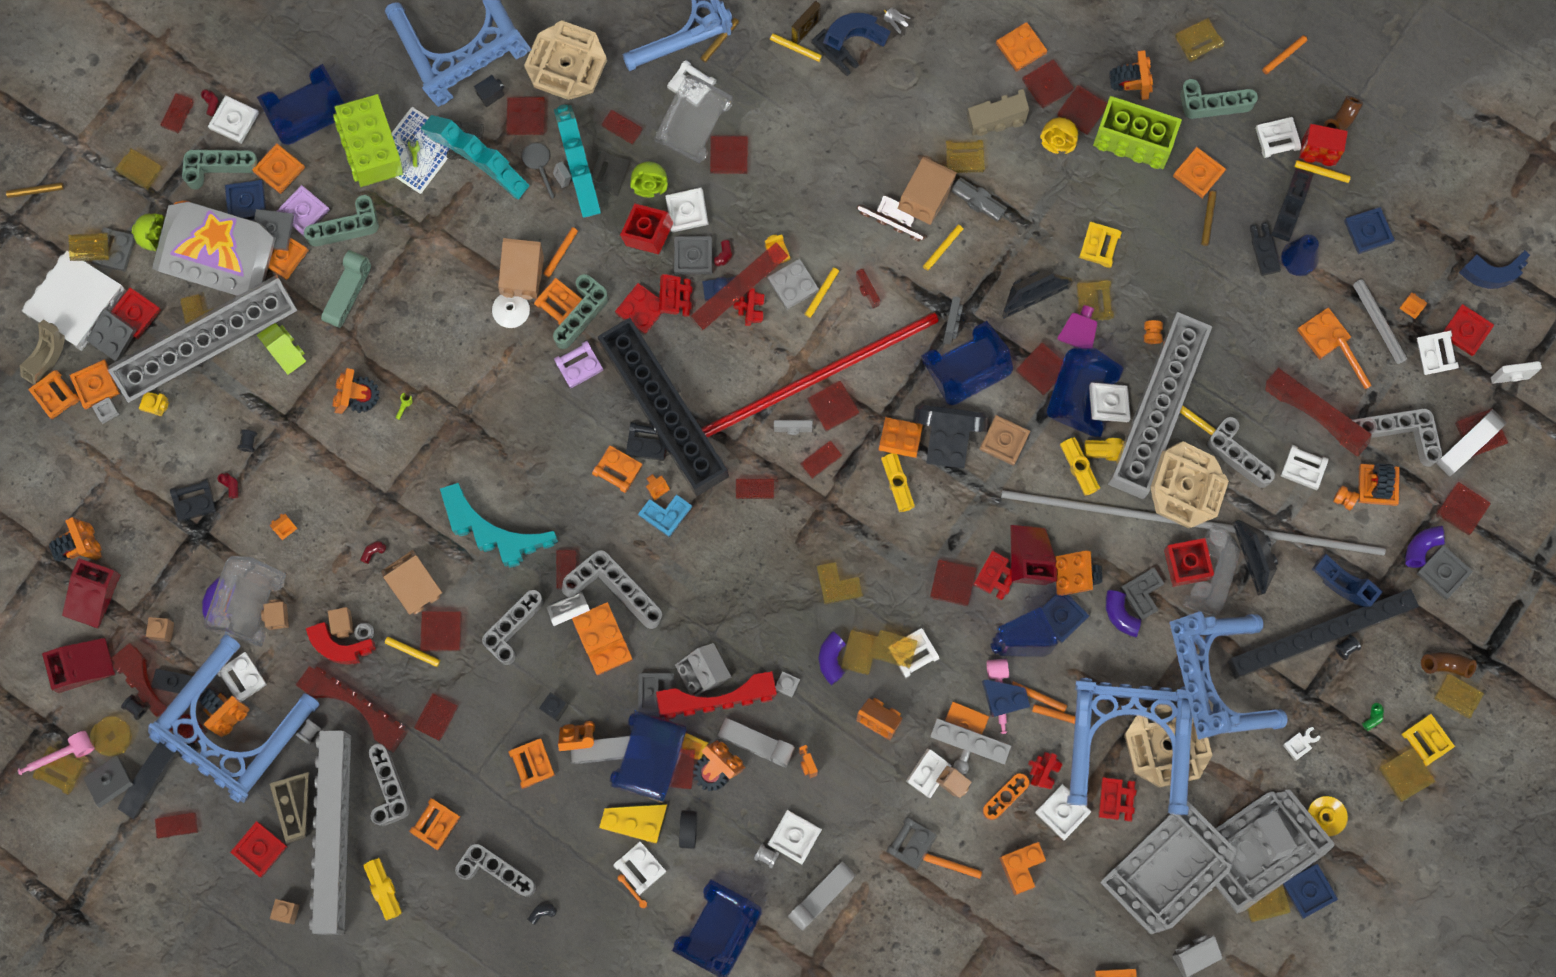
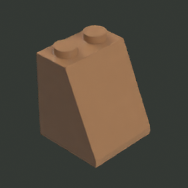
[897,157,957,225]
[498,238,544,300]
[381,550,442,615]

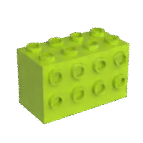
[333,94,403,187]
[1093,96,1182,169]

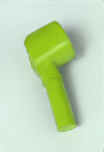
[407,140,420,168]
[395,393,413,420]

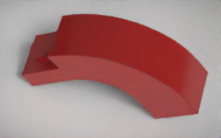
[306,622,376,664]

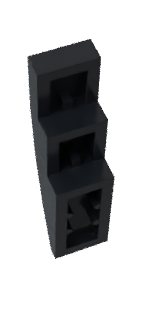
[1271,168,1314,242]
[117,742,177,819]

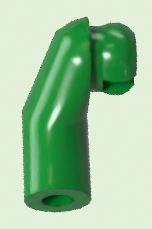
[1362,702,1384,731]

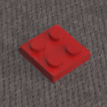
[615,283,662,335]
[112,287,161,339]
[1443,304,1494,356]
[230,821,288,878]

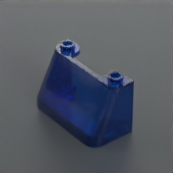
[257,64,344,145]
[921,321,1013,405]
[1047,348,1123,437]
[990,607,1058,657]
[610,710,686,803]
[672,879,762,977]

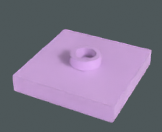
[276,185,330,236]

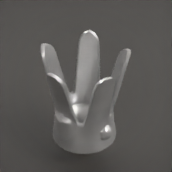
[884,8,910,34]

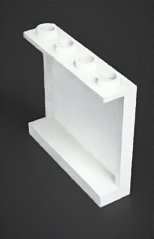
[22,251,126,351]

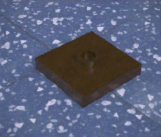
[792,0,821,44]

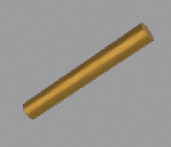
[700,18,739,63]
[6,182,64,198]
[1201,191,1216,246]

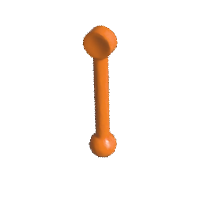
[617,874,647,908]

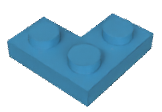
[638,495,692,538]

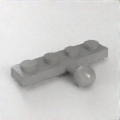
[930,718,1011,775]

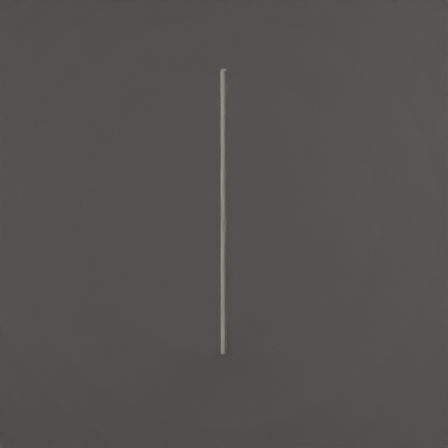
[1001,490,1386,556]

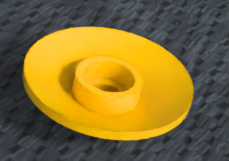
[1308,796,1348,837]

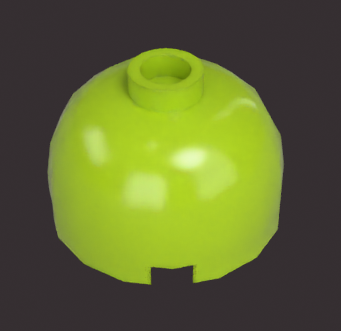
[630,161,668,198]
[132,214,165,251]

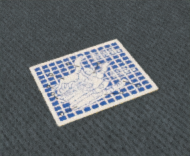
[391,107,453,194]

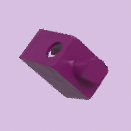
[1057,305,1098,352]

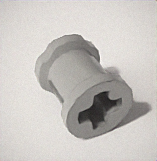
[295,719,321,745]
[754,844,779,869]

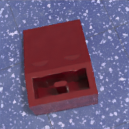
[1010,525,1057,585]
[62,558,121,629]
[42,638,116,693]

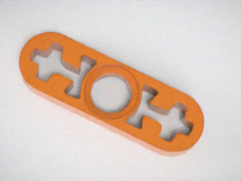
[983,774,1029,820]

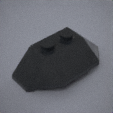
[1002,270,1072,319]
[1232,520,1278,596]

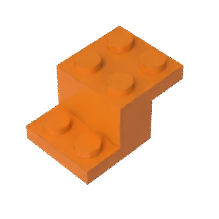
[572,602,633,676]

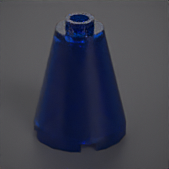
[1281,235,1319,276]

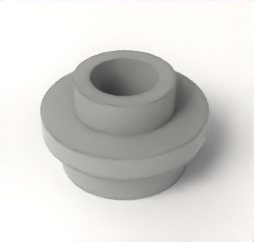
[354,623,374,642]

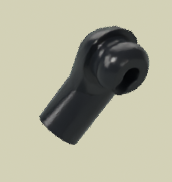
[527,903,557,925]

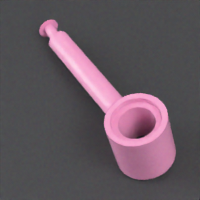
[987,658,1009,734]
[18,731,95,775]

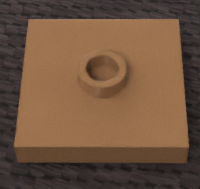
[979,415,1030,466]

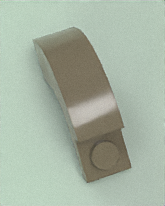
[20,319,65,385]

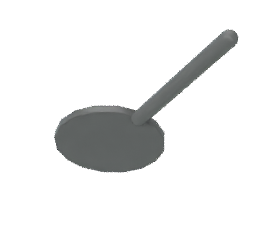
[522,143,554,199]

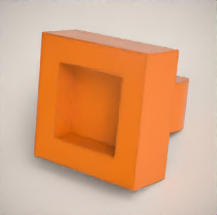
[1399,292,1427,319]
[646,474,670,501]
[270,514,298,540]

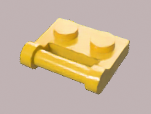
[1079,222,1122,268]
[1401,714,1455,767]

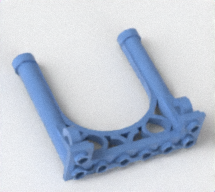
[385,0,532,107]
[622,0,733,71]
[1169,611,1287,740]
[148,634,320,803]
[1067,678,1192,815]

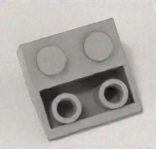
[675,643,731,697]
[1172,934,1222,977]

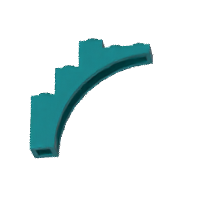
[554,105,601,218]
[420,115,530,200]
[440,483,558,568]

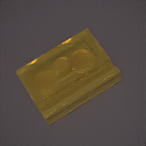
[115,148,163,190]
[68,233,109,261]
[841,630,878,675]
[872,630,918,669]
[1434,674,1484,719]

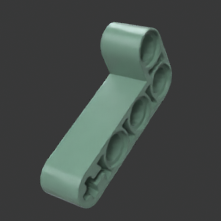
[1180,79,1258,119]
[182,150,259,190]
[304,195,379,247]
[321,250,371,328]
[553,274,608,349]

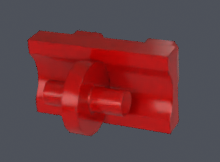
[733,288,764,326]
[1028,752,1063,789]

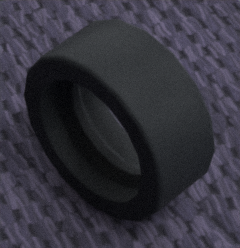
[679,810,697,849]

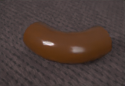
[1323,96,1363,131]
[1421,652,1477,678]

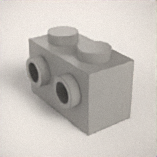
[1251,811,1297,862]

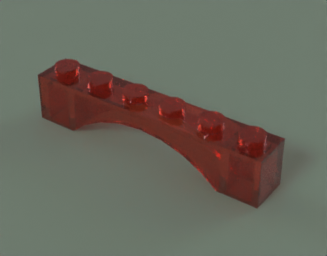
[690,242,788,331]
[1265,368,1372,457]
[111,643,207,745]
[296,666,408,753]

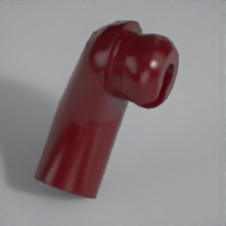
[201,89,219,117]
[714,240,732,266]
[217,473,238,498]
[360,541,386,564]

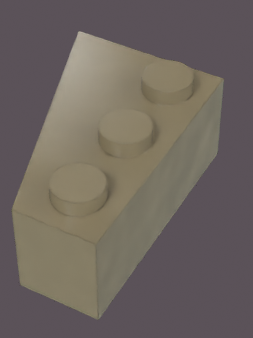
[967,89,1029,136]
[270,772,310,844]

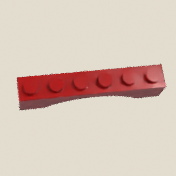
[656,671,777,720]

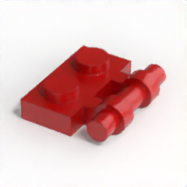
[659,274,693,317]
[973,551,1012,601]
[1098,778,1137,822]

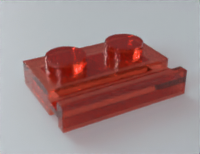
[414,693,458,741]

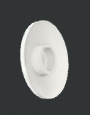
[492,295,530,328]

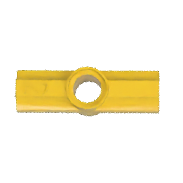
[1060,437,1100,496]
[1084,438,1124,461]
[881,453,915,512]
[363,858,403,921]

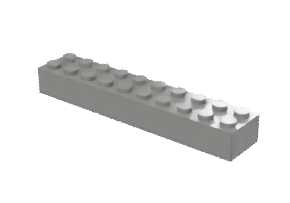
[108,275,297,403]
[1108,312,1212,499]
[309,731,351,935]

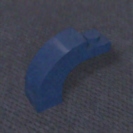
[823,13,891,51]
[1459,250,1530,289]
[1312,554,1382,607]

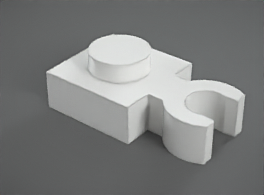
[1283,727,1320,761]

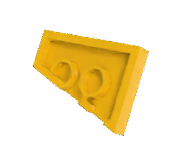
[599,805,667,844]

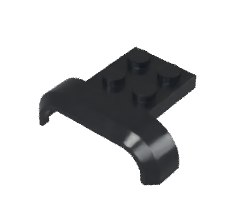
[912,403,990,468]

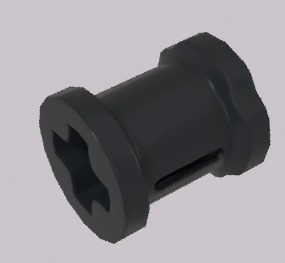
[237,429,258,453]
[1335,635,1361,660]
[121,694,148,720]

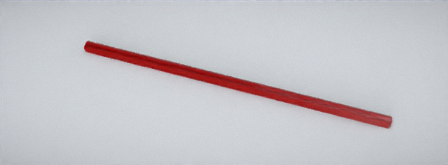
[701,313,939,437]

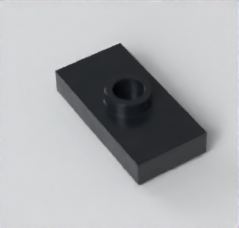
[151,669,193,694]

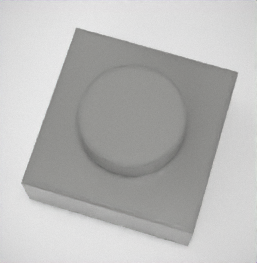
[553,162,571,188]
[92,397,120,424]
[775,671,800,698]

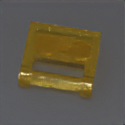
[1175,18,1224,62]
[946,140,985,173]
[1076,280,1114,320]
[33,746,85,795]

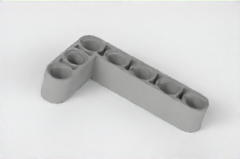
[1337,409,1442,467]
[562,551,662,629]

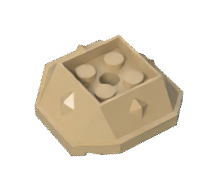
[524,20,607,100]
[1150,441,1229,528]
[1124,702,1212,788]

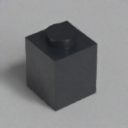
[474,75,505,108]
[539,692,568,722]

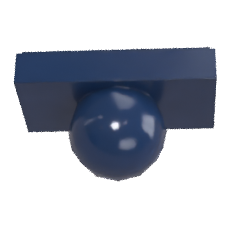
[702,276,742,301]

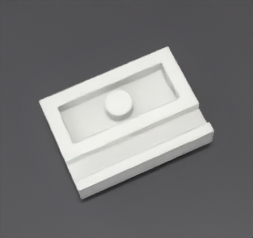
[906,749,952,798]

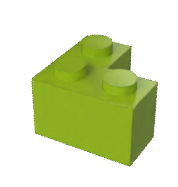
[257,323,306,375]

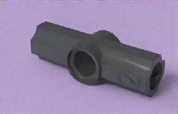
[951,178,1007,222]

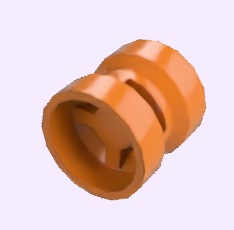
[1144,320,1163,344]
[1333,485,1360,511]

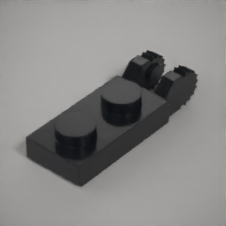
[811,28,859,76]
[1250,222,1281,276]

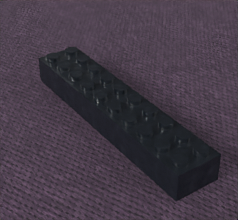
[597,318,729,497]

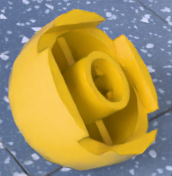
[1040,117,1078,154]

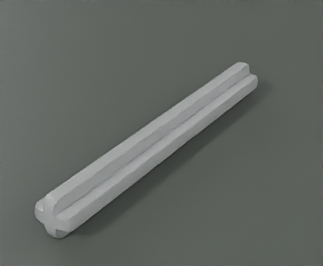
[1353,279,1407,364]

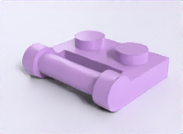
[554,341,603,389]

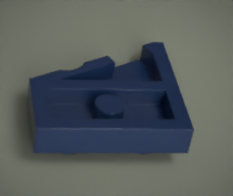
[982,680,1030,717]

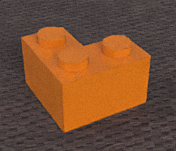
[999,842,1046,896]

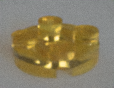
[90,717,132,757]

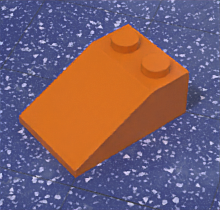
[856,698,903,740]

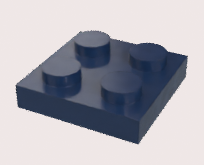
[225,180,266,220]
[1344,207,1395,254]
[1034,594,1089,644]
[1282,864,1338,919]

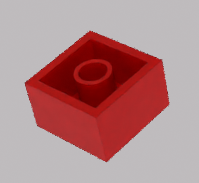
[1299,124,1348,166]
[620,203,673,255]
[1164,538,1214,587]

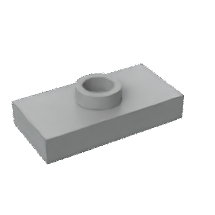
[774,420,812,435]

